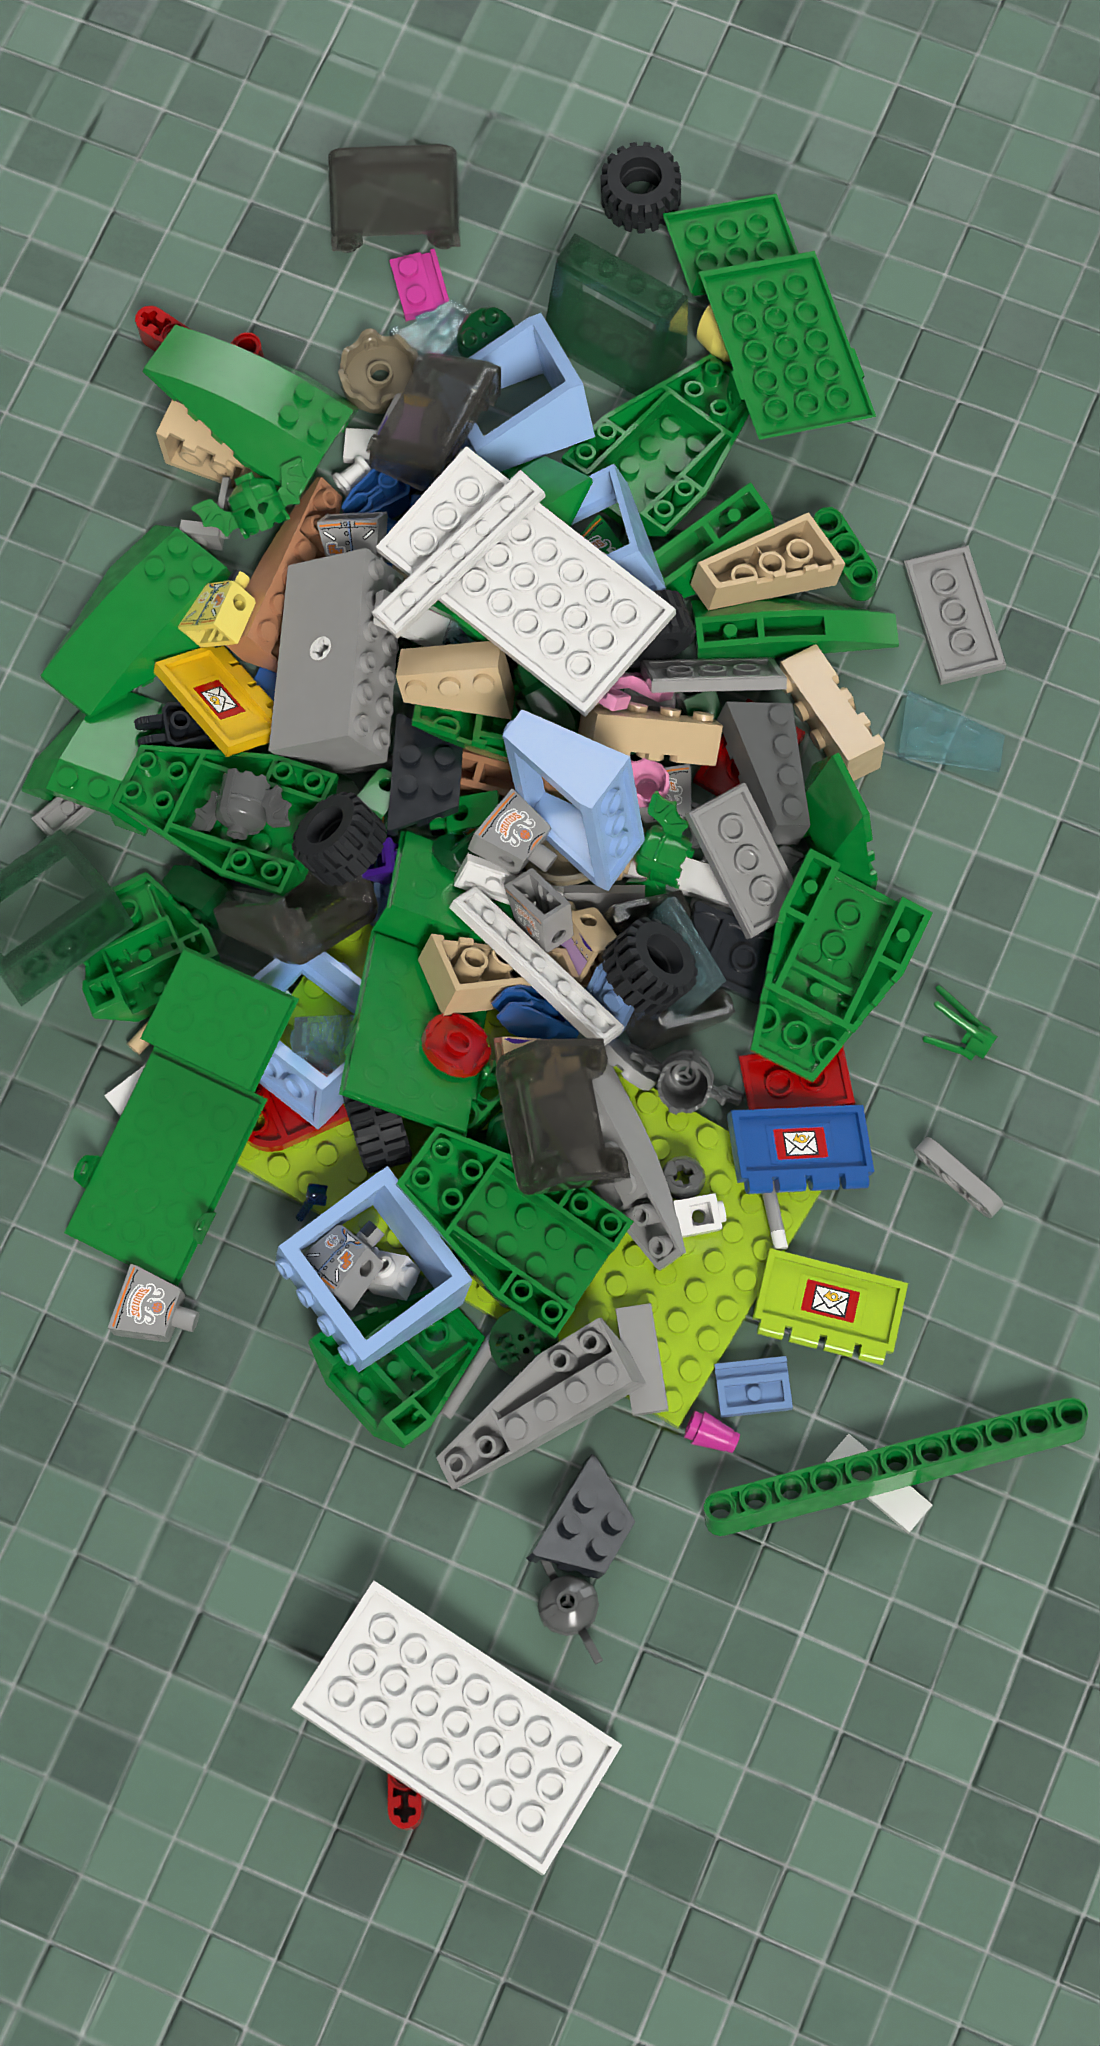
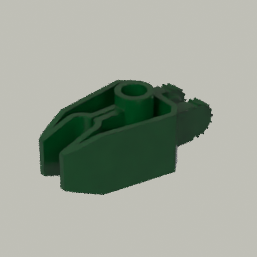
[513,664,576,733]
[162,865,250,934]

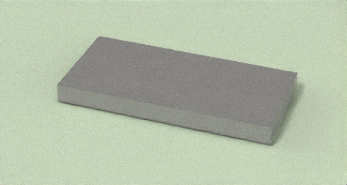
[903,545,1006,685]
[640,657,787,693]
[684,783,794,939]

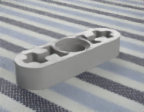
[914,1137,1004,1218]

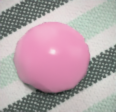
[631,758,670,808]

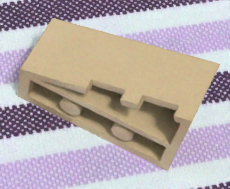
[396,641,515,719]

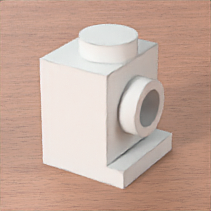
[673,1193,726,1238]
[368,1247,421,1301]

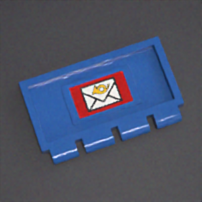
[727,1105,875,1194]

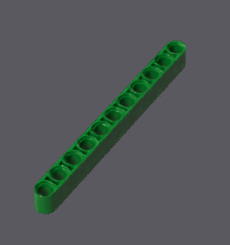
[704,1398,1088,1536]

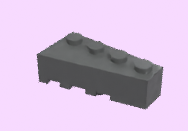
[716,702,811,845]

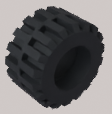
[600,142,681,233]
[629,590,696,668]
[292,792,387,887]
[602,917,698,1015]
[343,1096,412,1174]

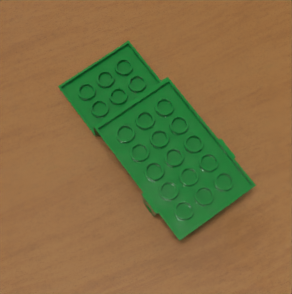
[663,194,876,440]
[339,831,515,1137]
[64,947,299,1287]

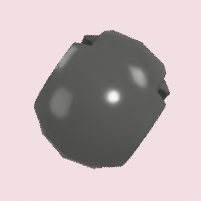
[662,1156,706,1200]

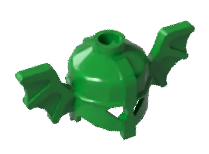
[191,458,307,539]
[625,791,695,904]

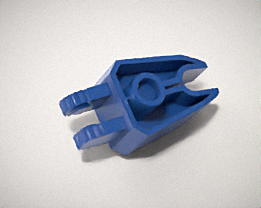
[342,455,418,519]
[491,984,580,1042]

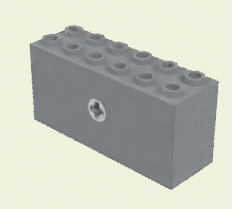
[269,548,404,772]

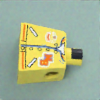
[178,570,256,647]

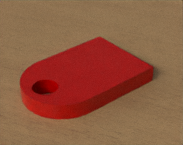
[247,1056,349,1152]

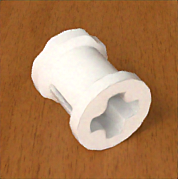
[332,456,372,498]

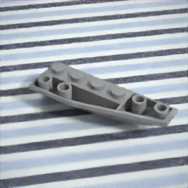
[539,1062,686,1270]
[436,1318,646,1490]

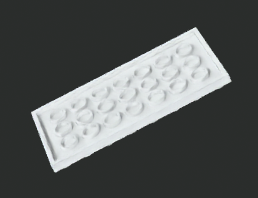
[376,446,676,717]
[291,1581,622,1875]

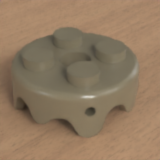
[338,328,421,414]

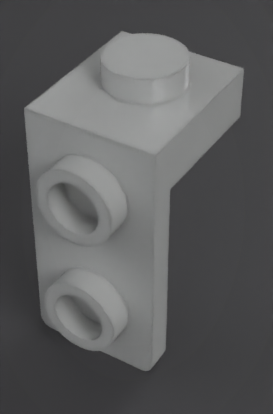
[179,477,234,550]

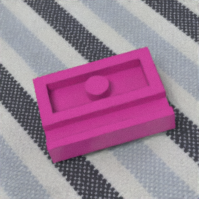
[389,248,451,321]

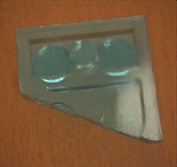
[389,300,472,368]

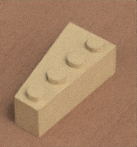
[156,400,280,490]
[690,512,845,610]
[780,644,885,781]
[578,702,723,766]
[418,934,579,1016]

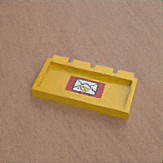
[154,646,274,757]

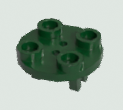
[457,307,515,361]
[489,1309,560,1377]

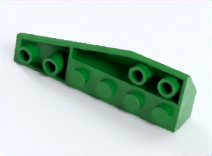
[653,482,775,599]
[691,597,899,659]

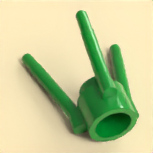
[922,985,998,1061]

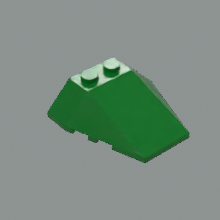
[21,692,166,837]
[803,753,878,890]
[82,872,221,1022]
[308,1288,485,1448]

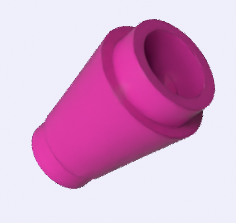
[684,1411,740,1454]

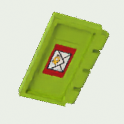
[752,1248,908,1365]

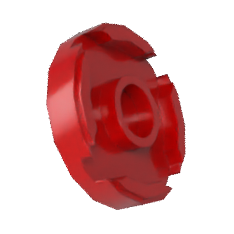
[421,1013,492,1078]

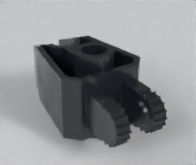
[134,702,217,749]

